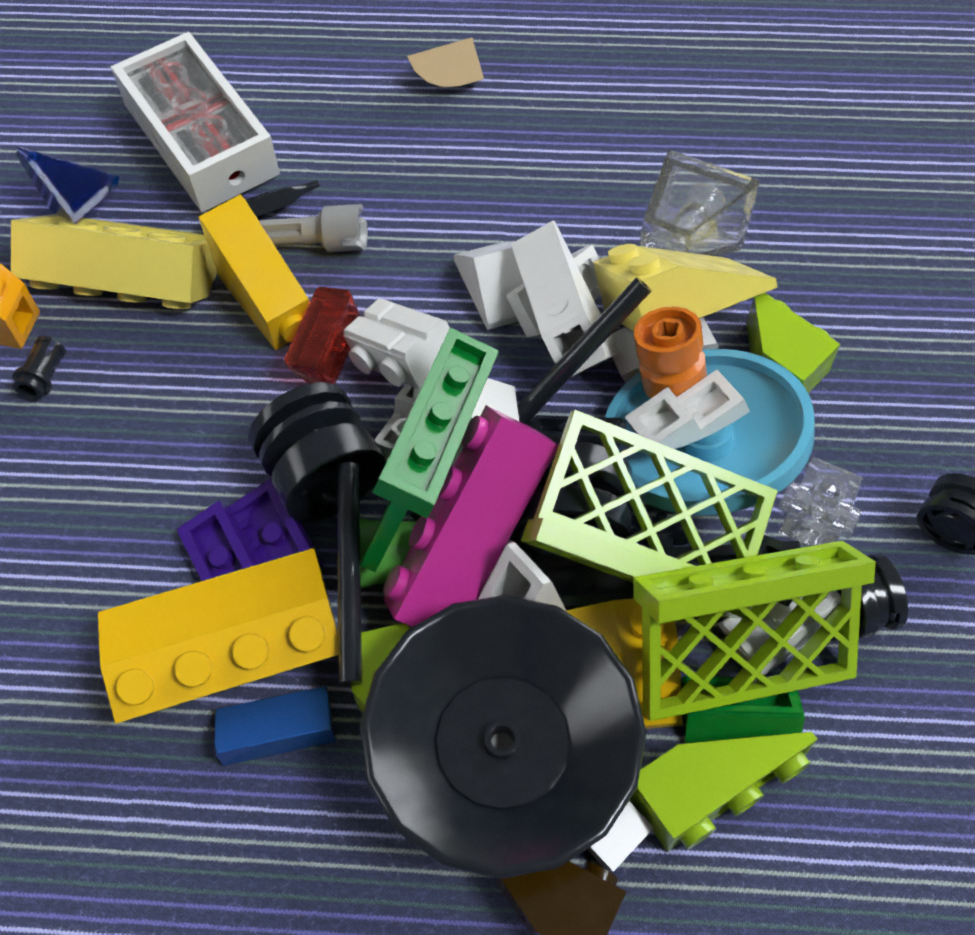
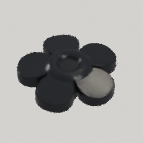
[631,513,689,549]

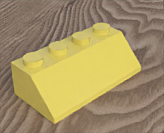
[10,214,217,309]

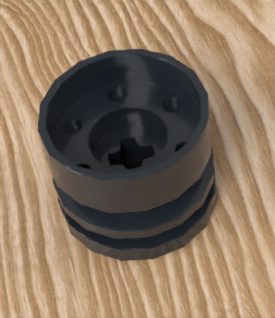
[248,382,386,521]

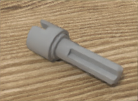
[259,204,368,252]

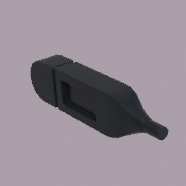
[246,180,320,217]

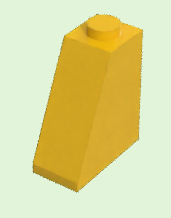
[198,194,316,351]

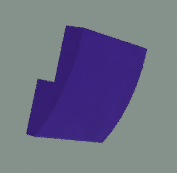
[176,478,324,581]

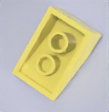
[593,244,778,332]

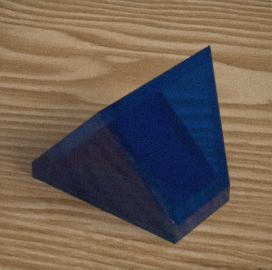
[16,147,120,224]

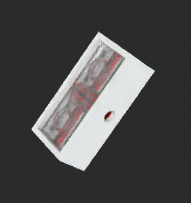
[111,32,280,213]

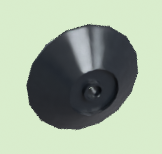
[359,595,647,879]

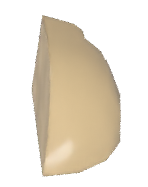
[407,37,484,88]

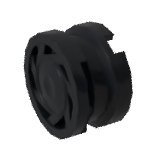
[916,473,975,555]
[837,553,908,639]

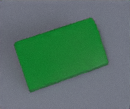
[682,676,805,743]

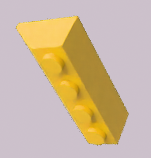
[98,548,339,724]

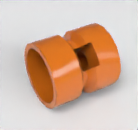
[634,306,707,398]

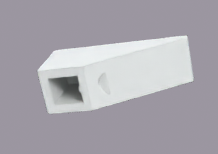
[511,221,620,377]

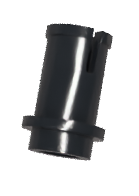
[12,336,66,400]

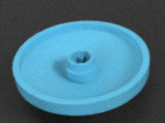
[605,349,815,516]

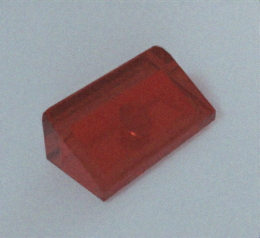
[284,286,360,384]

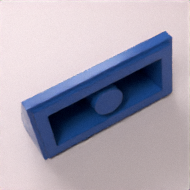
[215,686,336,766]

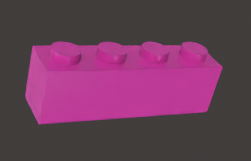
[383,405,559,627]

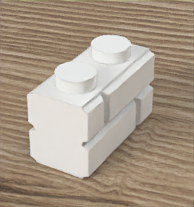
[343,298,450,389]

